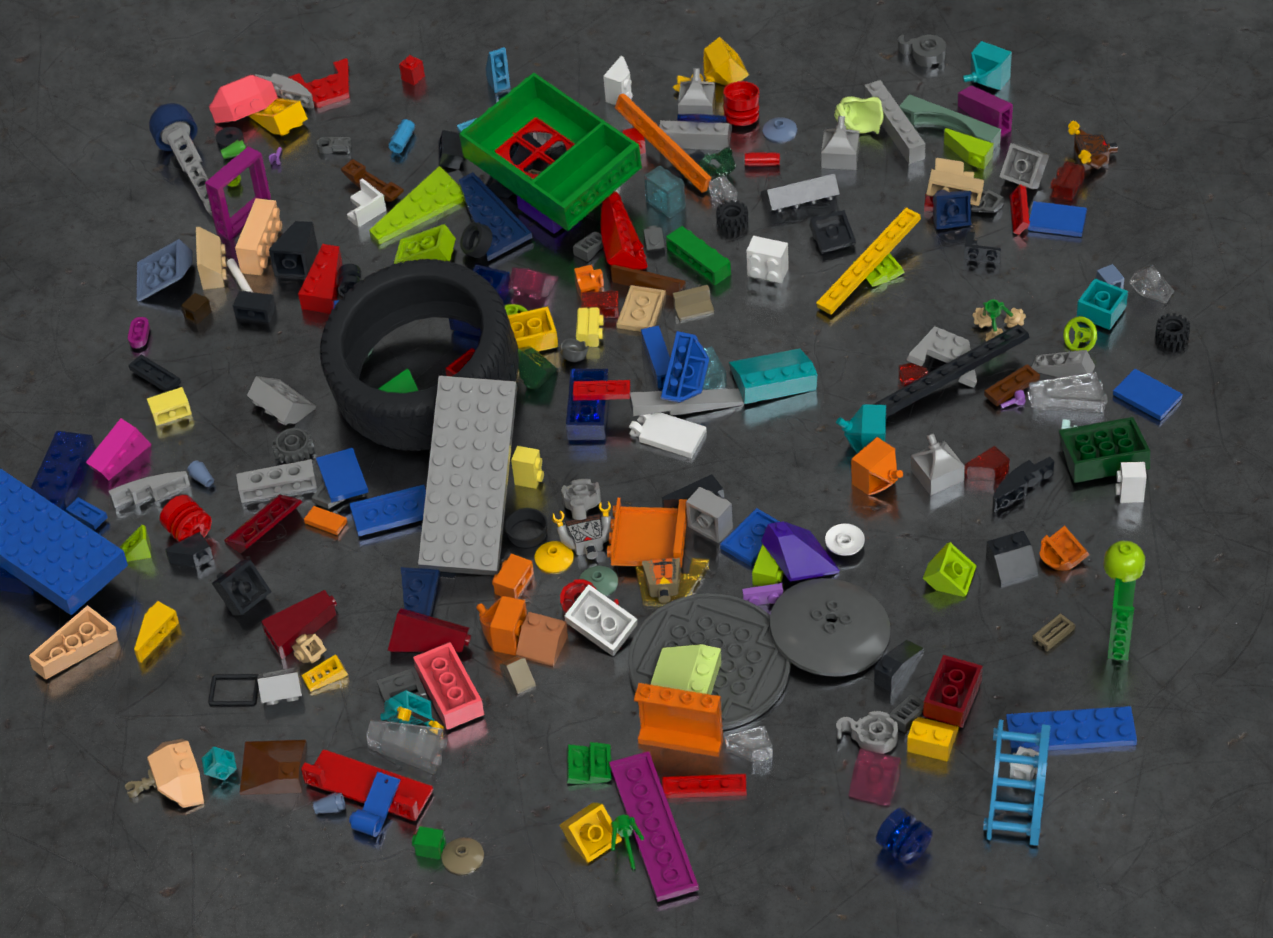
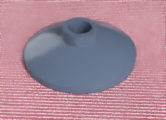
[763,117,797,142]

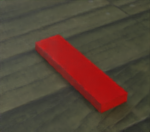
[662,774,747,798]

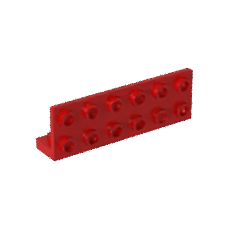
[301,750,433,821]

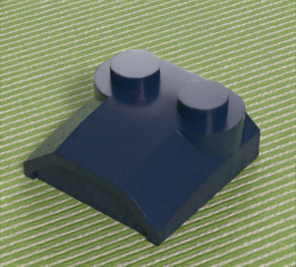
[933,190,972,229]

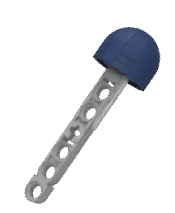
[149,103,213,217]

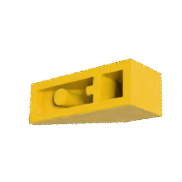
[134,601,179,663]

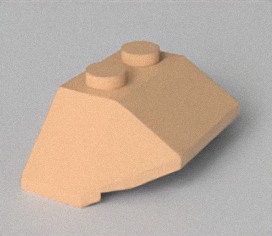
[147,739,204,808]

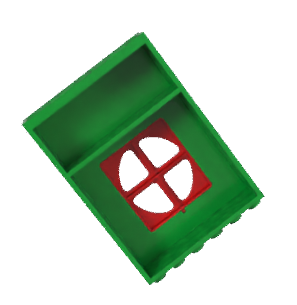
[459,73,642,231]

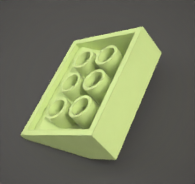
[650,644,721,695]

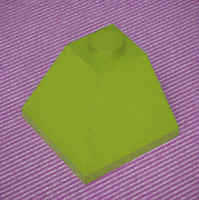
[923,542,976,597]

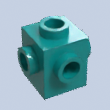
[202,746,237,781]

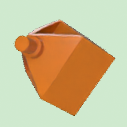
[851,437,903,496]
[476,596,527,656]

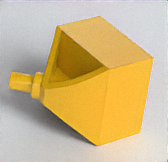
[703,37,749,86]

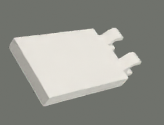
[629,412,706,458]

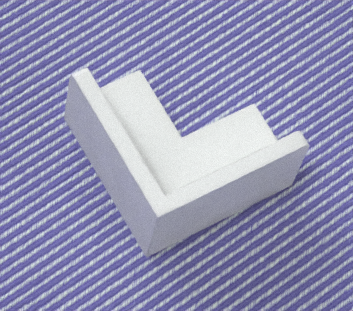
[347,179,386,228]

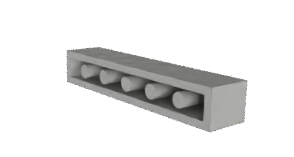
[865,80,925,164]

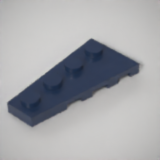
[401,567,440,617]

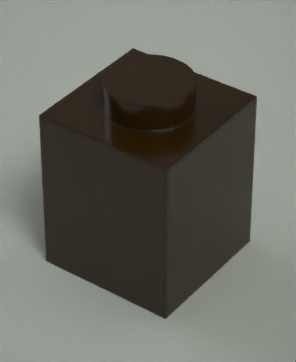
[181,293,212,325]

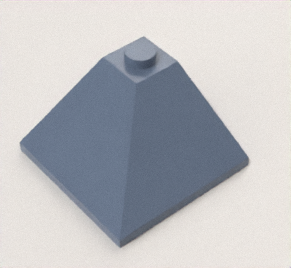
[137,239,193,302]

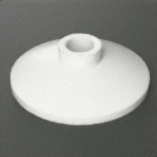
[825,524,865,556]

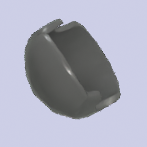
[560,338,589,363]

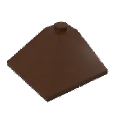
[240,740,307,795]

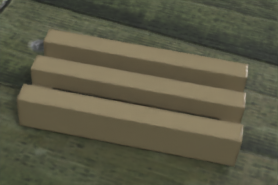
[1032,613,1075,651]

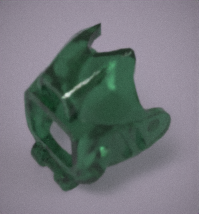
[699,147,737,177]

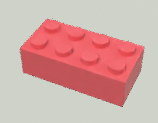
[413,642,484,730]

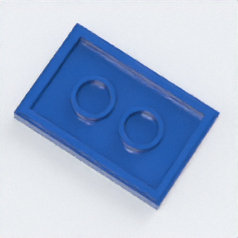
[1028,201,1087,237]
[1113,369,1183,421]
[316,448,368,503]
[720,508,780,566]

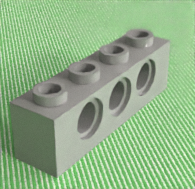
[236,459,317,503]

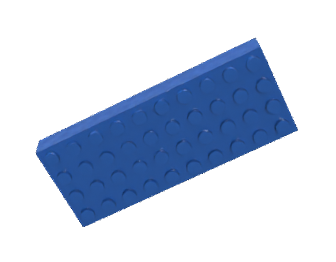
[0,468,128,615]

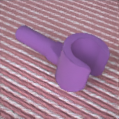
[269,147,282,165]
[1000,390,1026,408]

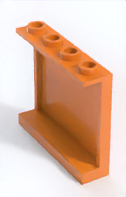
[607,498,687,567]
[634,683,723,757]

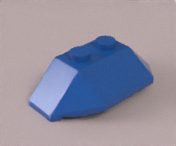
[661,331,709,403]

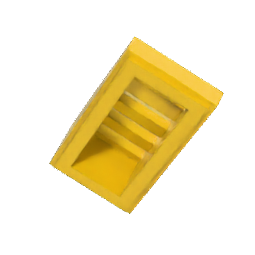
[301,654,348,692]

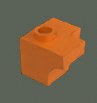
[574,265,604,302]

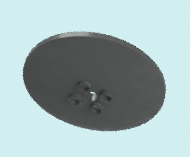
[769,578,890,676]

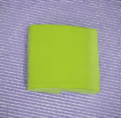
[853,253,905,286]

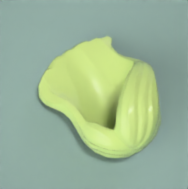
[834,97,884,134]

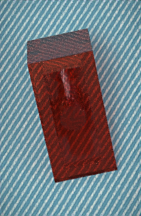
[965,446,1010,481]

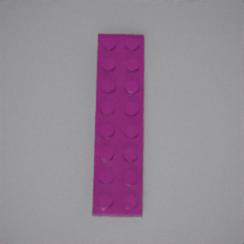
[609,751,699,902]

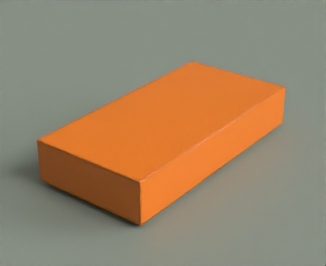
[304,506,347,535]

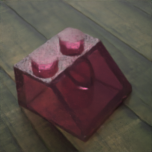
[508,267,558,300]
[849,749,901,806]

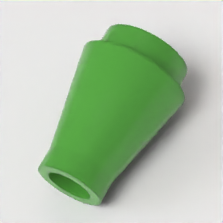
[221,140,246,160]

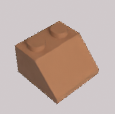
[516,612,568,667]

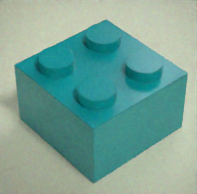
[1077,278,1128,330]

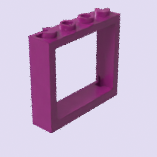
[205,146,271,241]

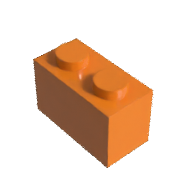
[492,554,534,599]

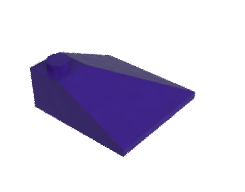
[761,521,840,581]

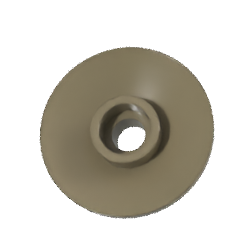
[442,838,484,875]

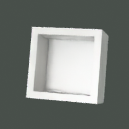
[746,236,789,283]

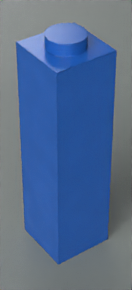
[641,325,670,389]

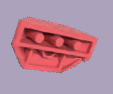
[209,74,278,123]

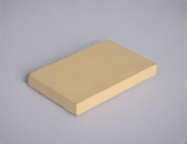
[617,285,666,332]

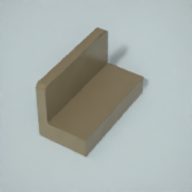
[673,285,714,320]

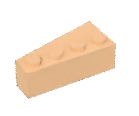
[29,605,118,679]

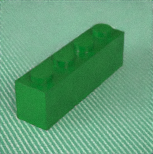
[666,226,731,285]

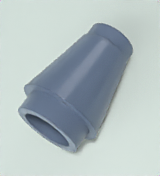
[187,460,214,487]
[313,792,346,814]

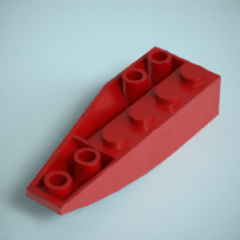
[601,191,648,269]

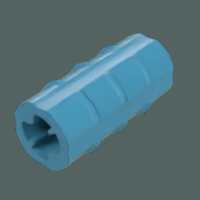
[389,119,415,153]

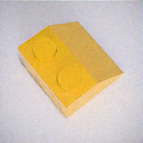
[907,717,959,762]
[559,802,622,863]

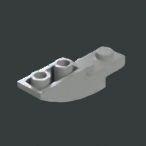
[255,73,314,109]

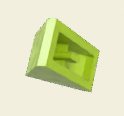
[120,524,152,562]

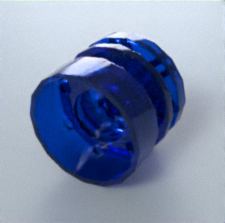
[876,808,933,866]

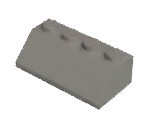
[659,121,732,150]

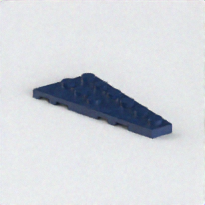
[459,172,532,261]

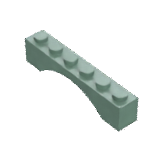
[899,94,1001,150]

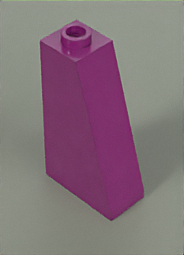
[958,85,1013,136]

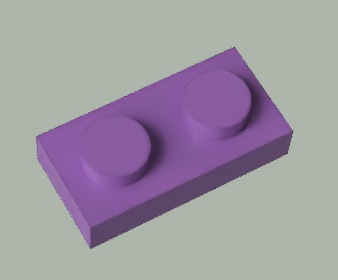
[742,583,783,606]

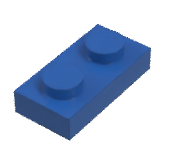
[65,497,108,530]

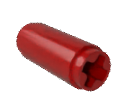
[745,152,780,167]

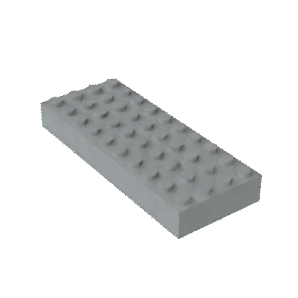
[418,376,517,576]

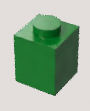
[412,826,446,859]

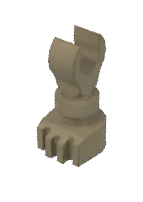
[125,769,157,798]

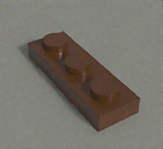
[984,364,1040,406]

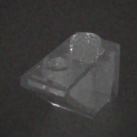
[1129,265,1174,304]

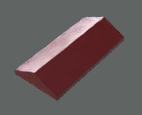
[224,494,302,554]

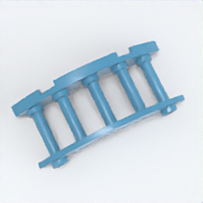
[983,720,1051,845]

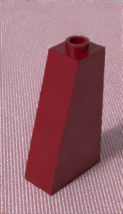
[261,590,337,659]
[387,608,471,652]

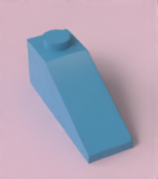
[486,47,510,93]

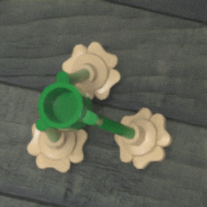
[972,299,1026,341]

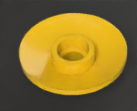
[535,541,574,573]

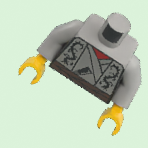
[552,501,612,559]

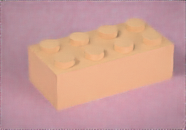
[235,199,282,275]

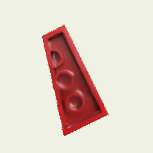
[298,244,342,314]

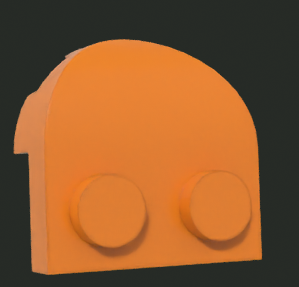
[1039,526,1089,571]

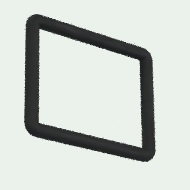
[208,674,259,705]

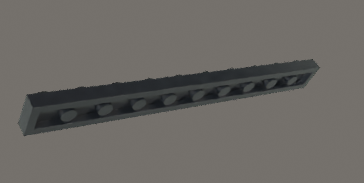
[872,324,1030,417]

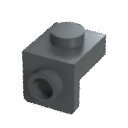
[643,226,665,252]

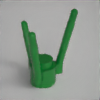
[611,815,644,870]

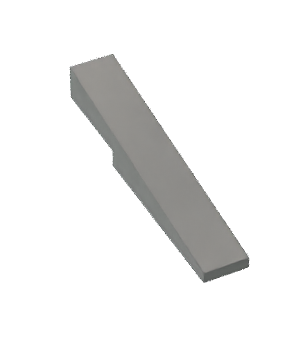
[629,389,744,416]

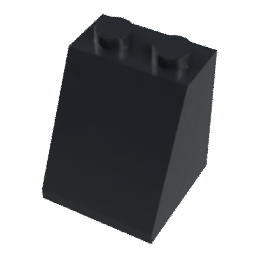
[269,221,318,277]

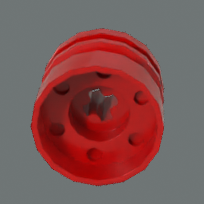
[724,81,759,126]
[159,495,212,542]

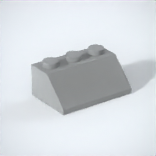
[247,376,316,425]

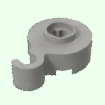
[561,479,602,520]
[836,711,898,755]

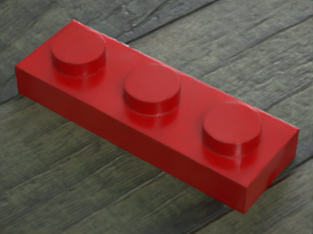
[1010,184,1030,235]
[573,380,631,400]

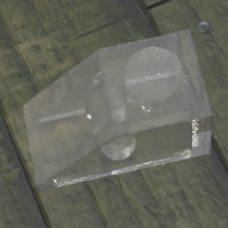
[725,726,773,762]

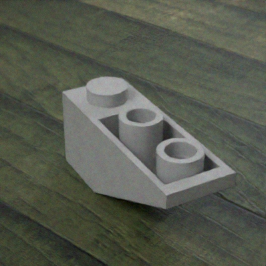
[1032,350,1095,381]

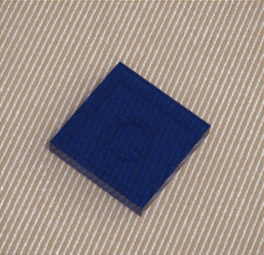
[677,114,726,123]

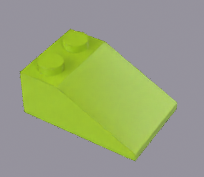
[394,224,456,264]

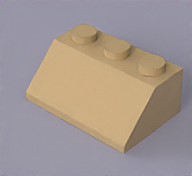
[196,227,227,290]

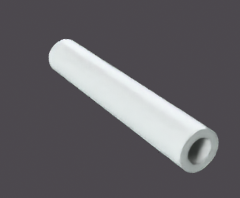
[226,259,253,292]

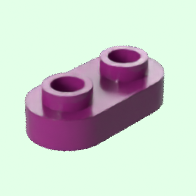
[128,317,150,348]

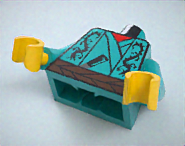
[380,690,444,736]

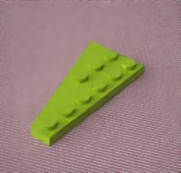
[369,166,465,245]

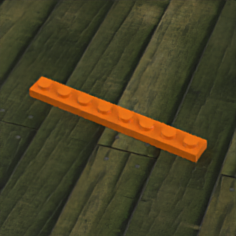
[615,93,712,193]

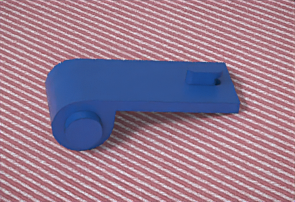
[349,771,401,837]

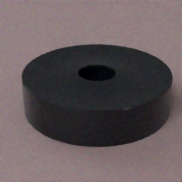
[216,127,244,149]

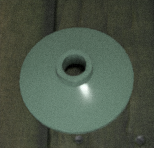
[579,566,618,596]

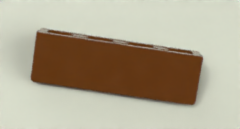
[611,265,686,296]

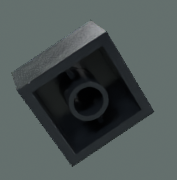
[212,560,272,615]

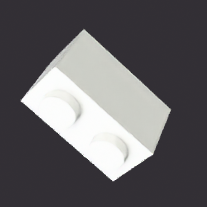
[1115,462,1147,503]

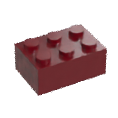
[923,655,983,728]

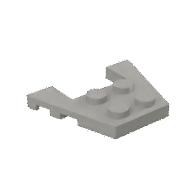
[906,326,977,388]

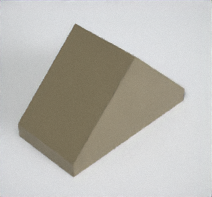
[499,656,536,694]

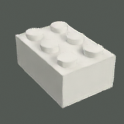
[565,584,637,656]

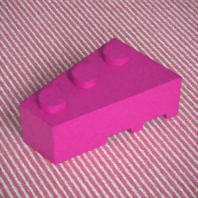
[86,418,152,480]

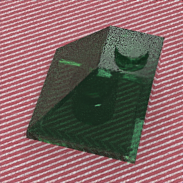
[518,346,558,389]

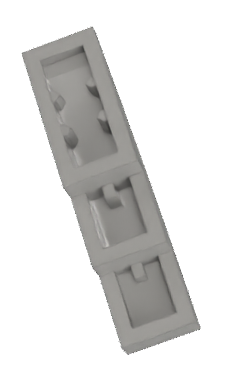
[108,471,190,508]

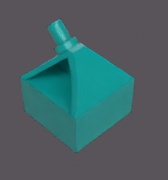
[963,41,1012,90]
[836,404,886,454]

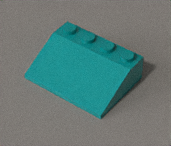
[729,348,817,404]

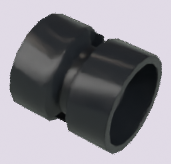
[338,264,361,296]

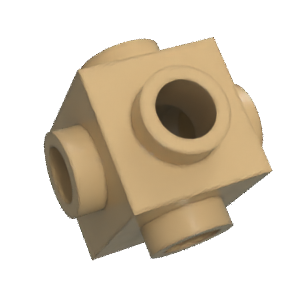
[292,634,326,663]

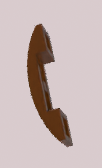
[341,159,404,201]

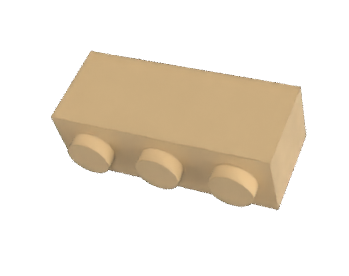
[926,169,984,206]

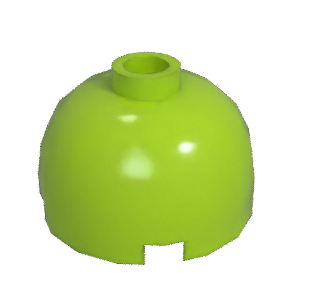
[1103,540,1145,582]

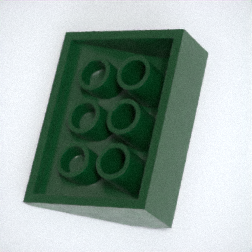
[1059,417,1151,482]

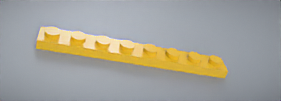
[816,208,921,315]

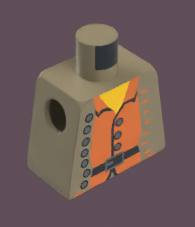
[642,558,681,603]

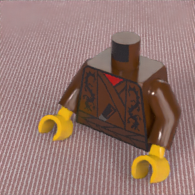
[1068,121,1118,171]

